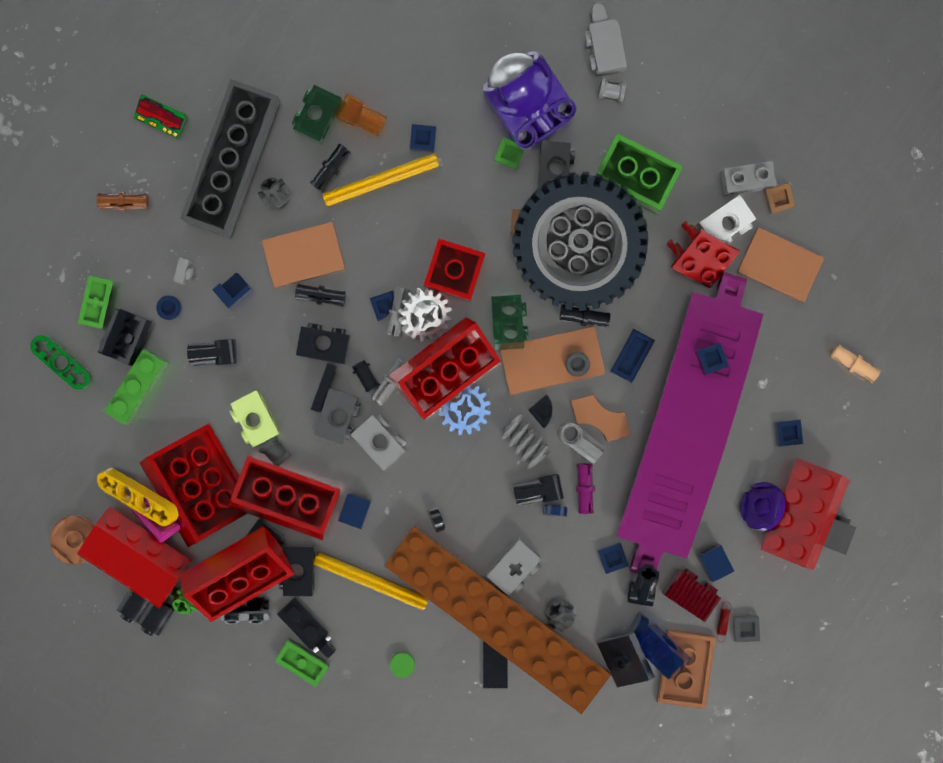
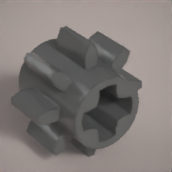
[258,177,290,208]
[545,599,577,632]

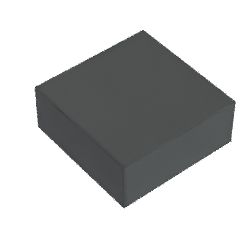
[733,616,760,642]

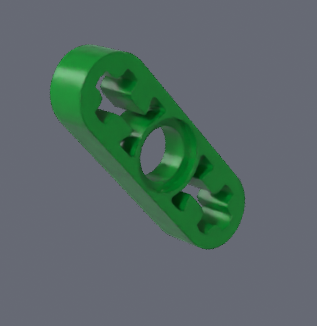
[30,335,92,390]

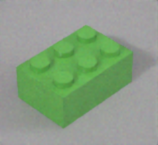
[595,133,683,214]

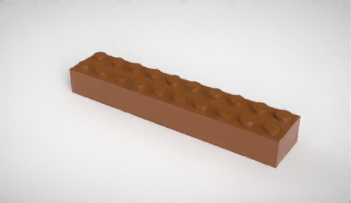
[384,524,611,715]

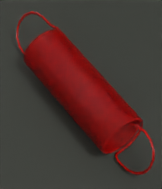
[717,602,731,642]

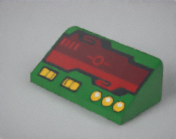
[133,94,188,139]

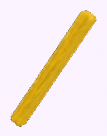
[323,154,439,206]
[314,552,428,610]

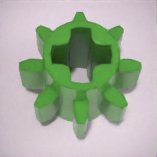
[170,584,198,615]

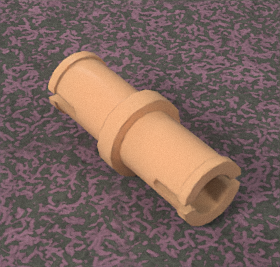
[831,344,881,384]

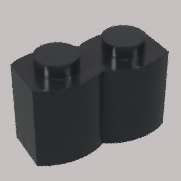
[117,589,175,636]

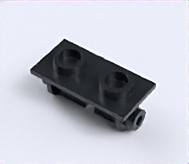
[220,598,270,624]

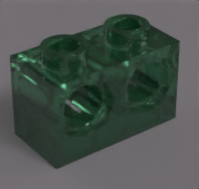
[491,295,529,350]

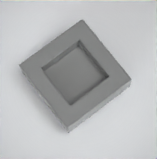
[173,257,194,285]

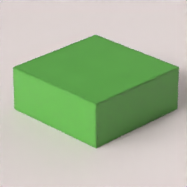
[494,137,525,170]

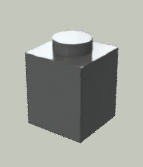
[824,515,857,555]

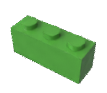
[104,349,169,425]

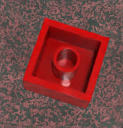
[423,238,486,302]

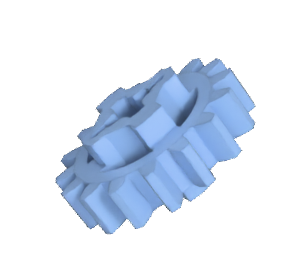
[438,385,491,435]

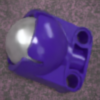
[482,51,576,149]

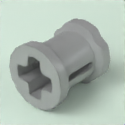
[598,77,626,103]

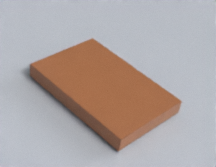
[261,222,345,288]
[737,227,825,303]
[657,629,716,709]

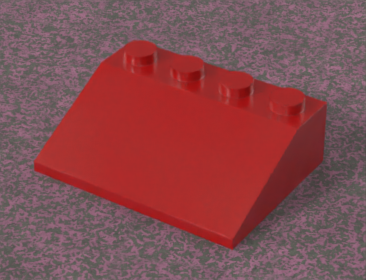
[139,423,247,548]

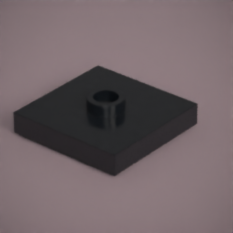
[597,632,655,688]

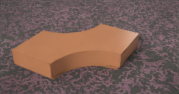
[571,395,631,442]

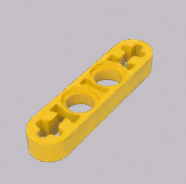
[97,468,178,526]

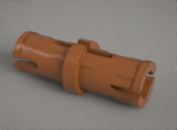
[96,191,148,211]

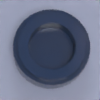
[156,296,182,320]
[543,505,568,517]
[628,614,649,639]

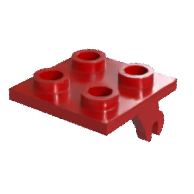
[667,221,740,288]

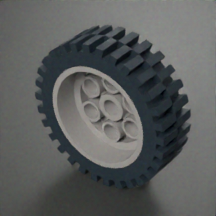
[512,172,648,311]

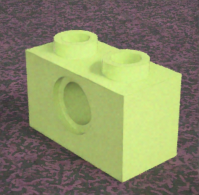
[229,390,281,447]

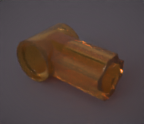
[334,94,387,136]

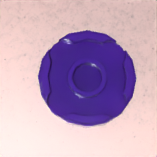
[741,482,786,531]

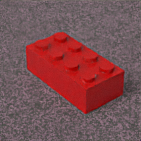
[230,456,341,541]
[761,458,850,571]

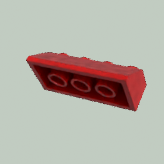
[389,317,501,420]
[77,506,192,609]
[180,526,294,622]

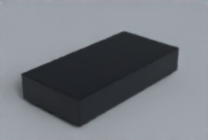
[311,363,338,412]
[483,641,508,688]

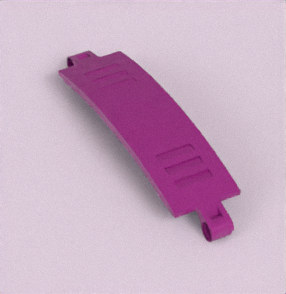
[616,271,764,574]

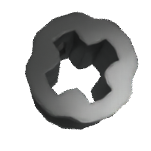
[259,437,291,466]

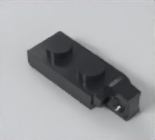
[277,597,336,658]

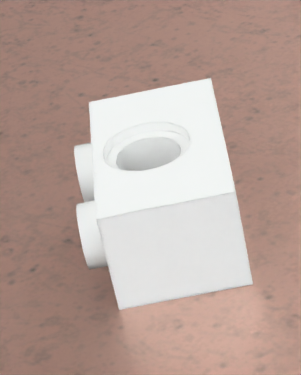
[697,195,756,244]

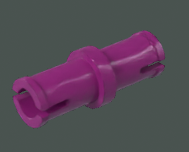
[576,464,595,514]

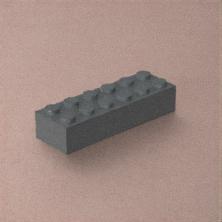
[180,79,280,238]

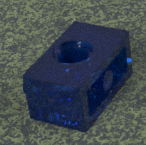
[638,624,691,679]

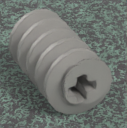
[501,414,550,469]

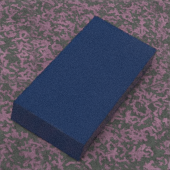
[610,329,655,383]

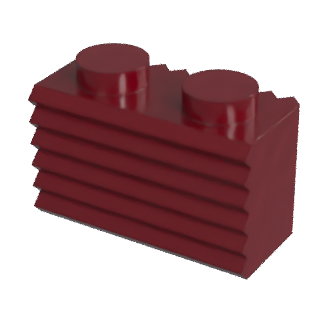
[662,569,721,622]

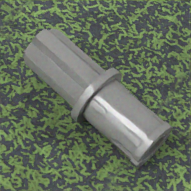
[386,287,410,337]
[371,359,404,405]

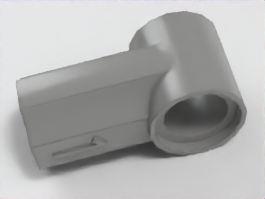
[558,422,606,464]

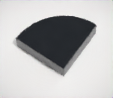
[528,394,552,429]

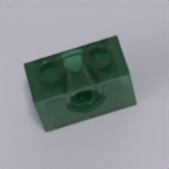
[292,85,342,145]

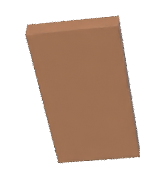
[499,326,605,395]

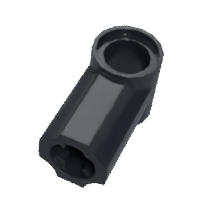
[187,339,237,366]
[513,474,564,506]
[628,564,659,607]

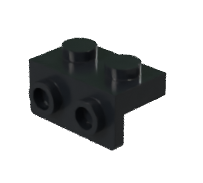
[98,308,152,366]

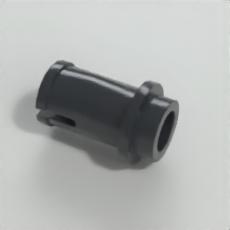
[352,360,380,392]

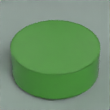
[390,652,415,678]

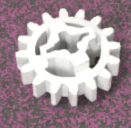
[398,287,451,342]

